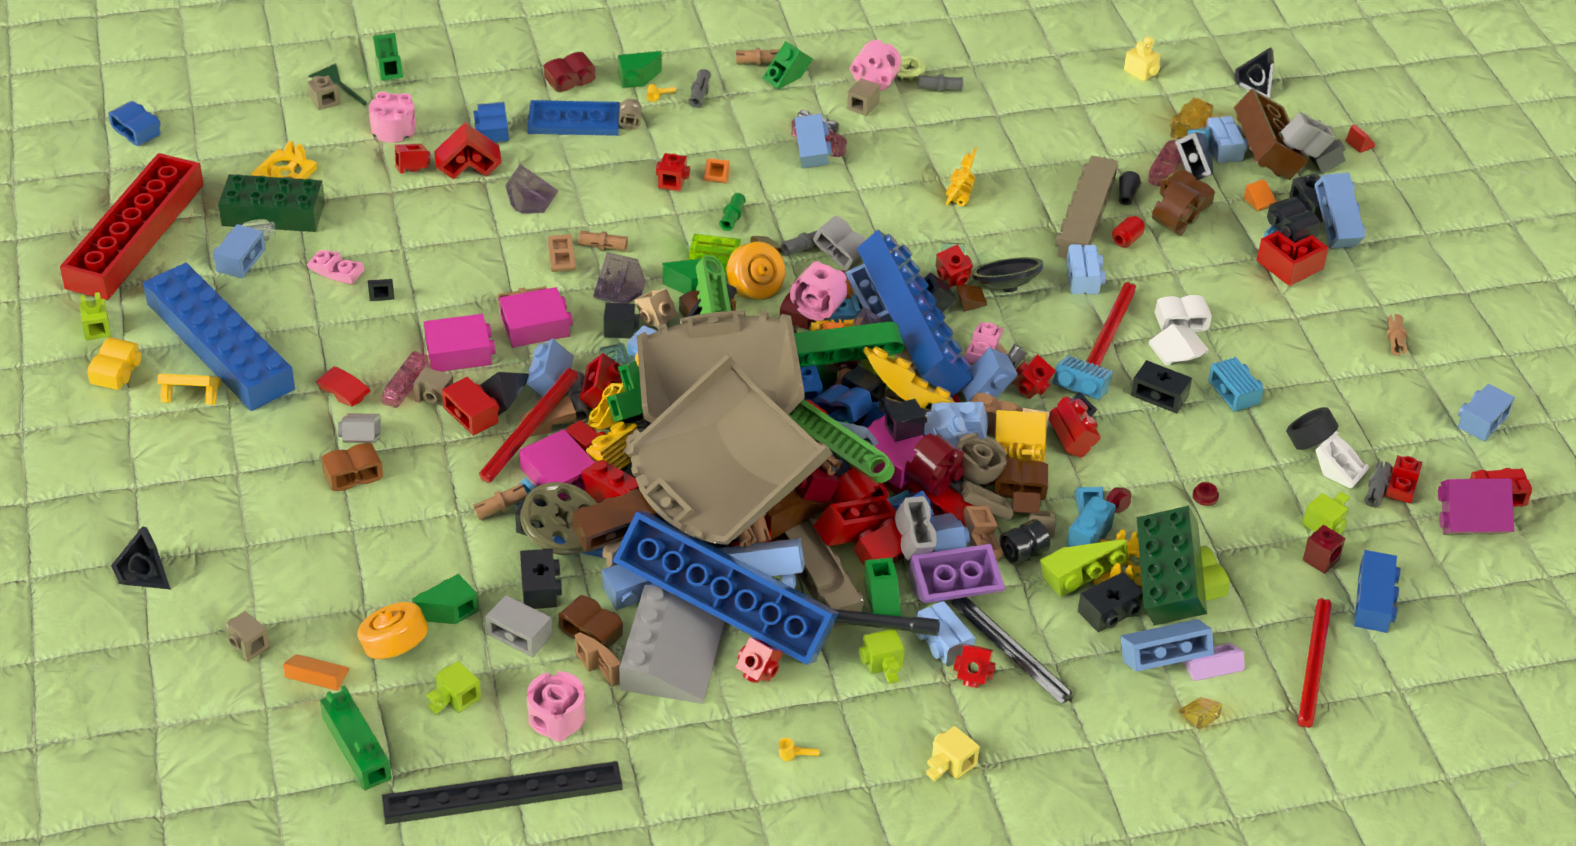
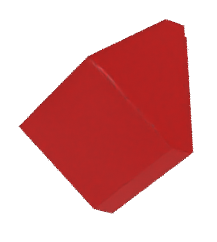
[1345,124,1375,153]

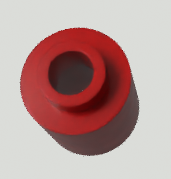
[1112,216,1145,248]

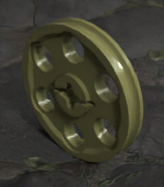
[520,482,597,555]

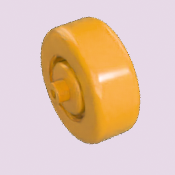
[727,242,785,300]
[357,602,428,659]

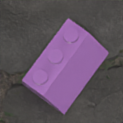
[909,544,1005,603]

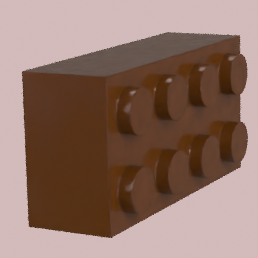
[1234,89,1308,180]

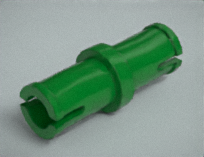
[719,193,746,231]

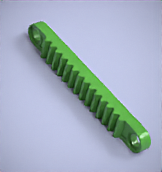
[696,255,731,314]
[788,399,895,483]

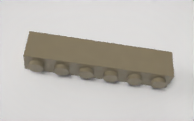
[1055,155,1118,259]

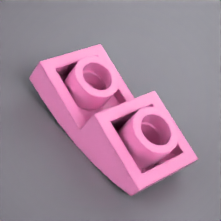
[307,250,365,284]
[965,322,1003,364]

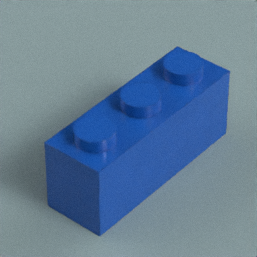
[1354,550,1401,633]

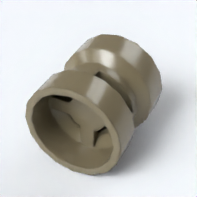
[619,99,642,130]

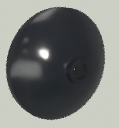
[971,257,1044,292]

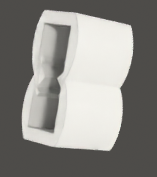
[1154,295,1212,332]

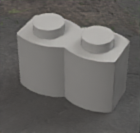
[1281,112,1336,158]
[813,215,866,270]
[338,413,381,443]
[895,496,937,561]

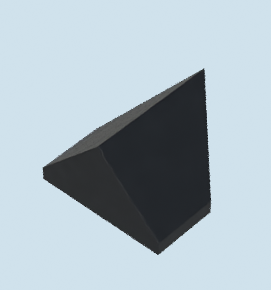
[1235,47,1274,98]
[480,372,529,416]
[111,526,171,590]

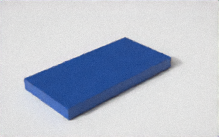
[528,100,620,136]

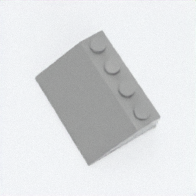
[619,585,725,704]

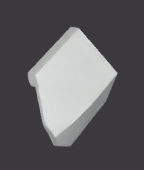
[1149,324,1209,366]
[1316,431,1370,489]

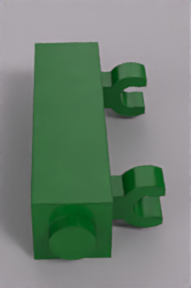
[320,685,392,791]

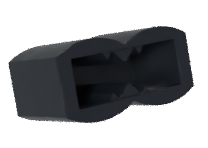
[1267,197,1321,243]

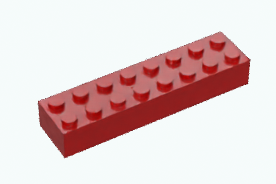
[59,153,204,300]

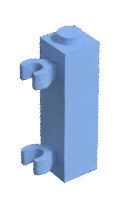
[717,538,805,589]

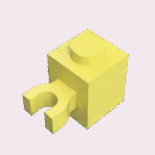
[1124,36,1161,81]
[926,726,980,781]

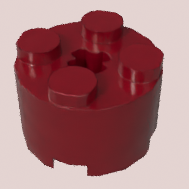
[905,433,964,496]

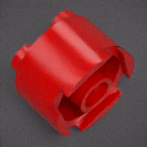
[831,467,889,504]

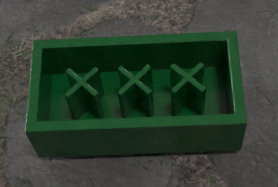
[218,174,325,232]
[1137,505,1207,625]

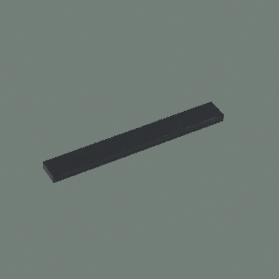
[382,761,623,825]

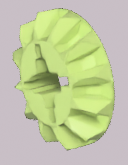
[896,56,926,81]

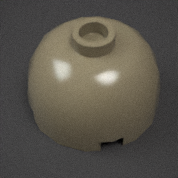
[957,433,1007,485]

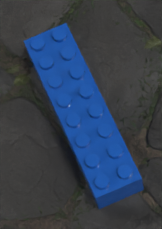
[857,230,974,397]
[143,262,295,411]
[612,511,839,665]

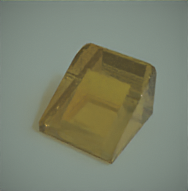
[1179,697,1222,730]

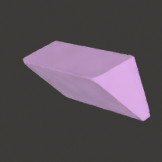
[1183,643,1245,681]

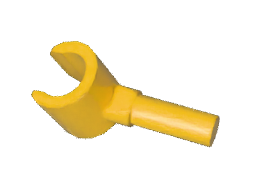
[646,84,676,102]
[779,738,820,761]

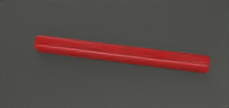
[1086,282,1136,367]
[479,368,579,483]
[1297,598,1332,728]

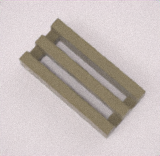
[960,481,1014,521]

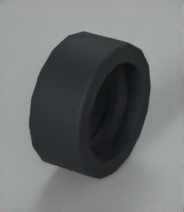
[1286,407,1339,450]

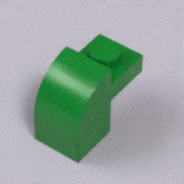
[373,33,404,81]
[607,361,643,422]

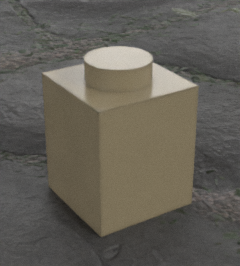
[847,78,880,116]

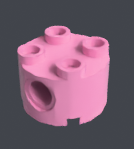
[850,40,902,91]
[369,92,416,143]
[790,261,847,321]
[527,671,586,742]

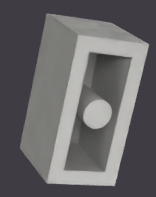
[486,595,552,657]

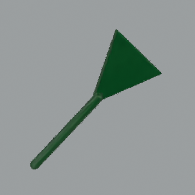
[308,63,367,105]

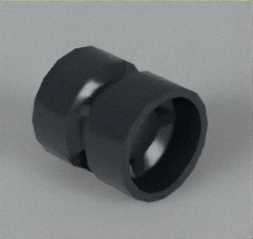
[999,519,1051,565]

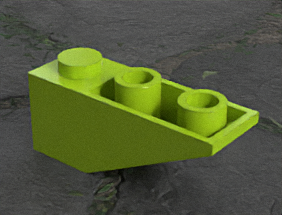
[1040,539,1129,597]

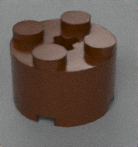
[1152,180,1205,236]

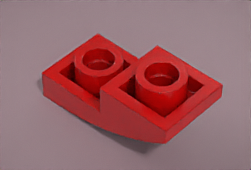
[316,366,371,407]
[1385,455,1423,504]

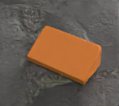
[283,654,349,691]

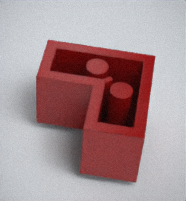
[434,122,502,179]
[1256,230,1329,286]

